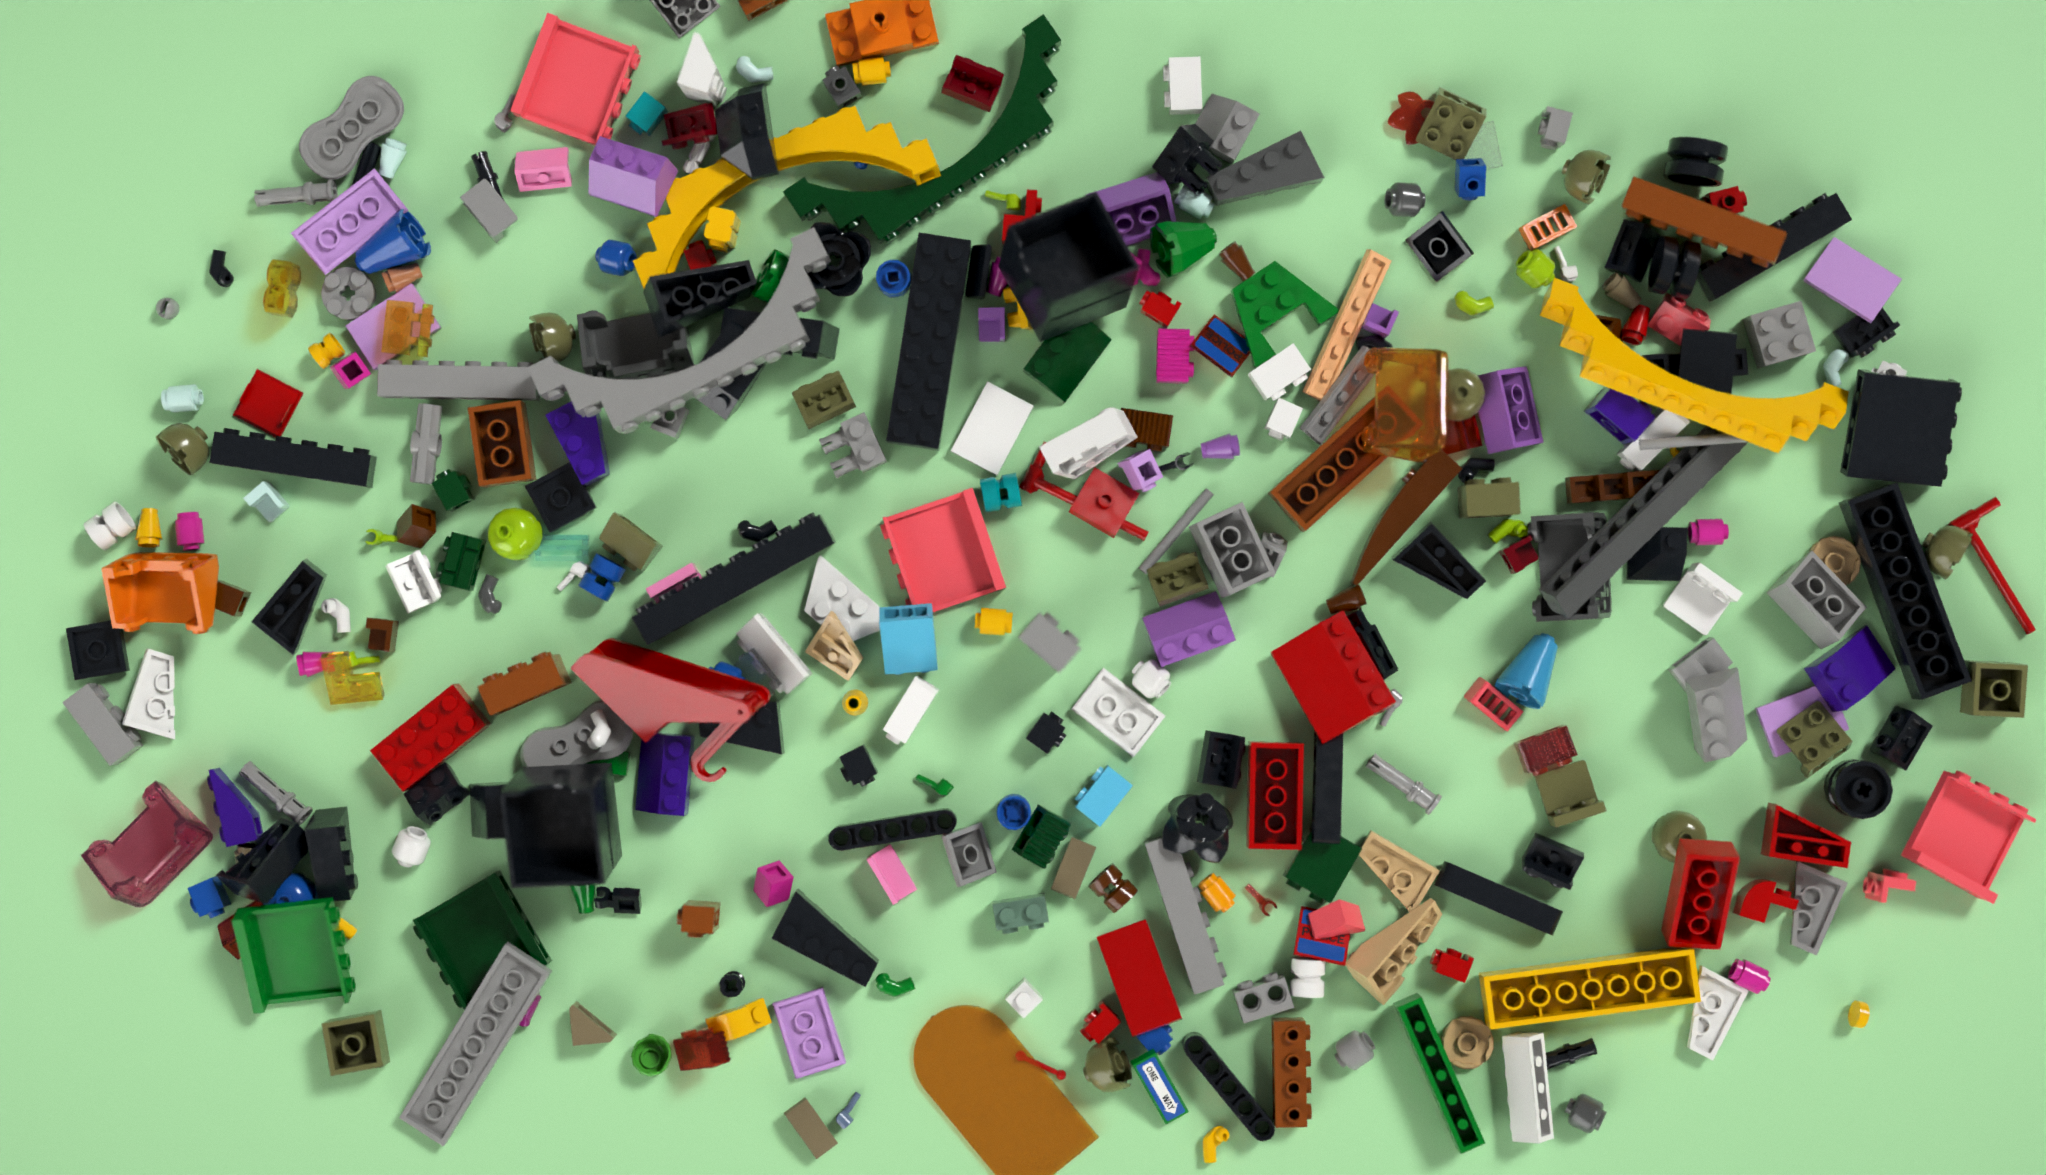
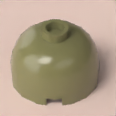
[1562,150,1611,205]
[529,312,576,363]
[1431,368,1485,422]
[156,423,209,475]
[1922,526,1973,580]
[1652,810,1707,863]
[1083,1037,1132,1093]

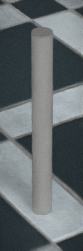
[1639,433,1747,450]
[1139,488,1214,574]

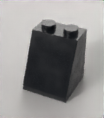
[469,782,508,839]

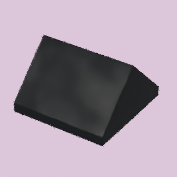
[1405,211,1474,282]

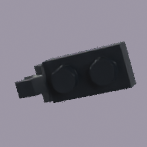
[1347,609,1398,680]

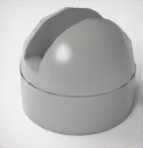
[156,298,179,319]

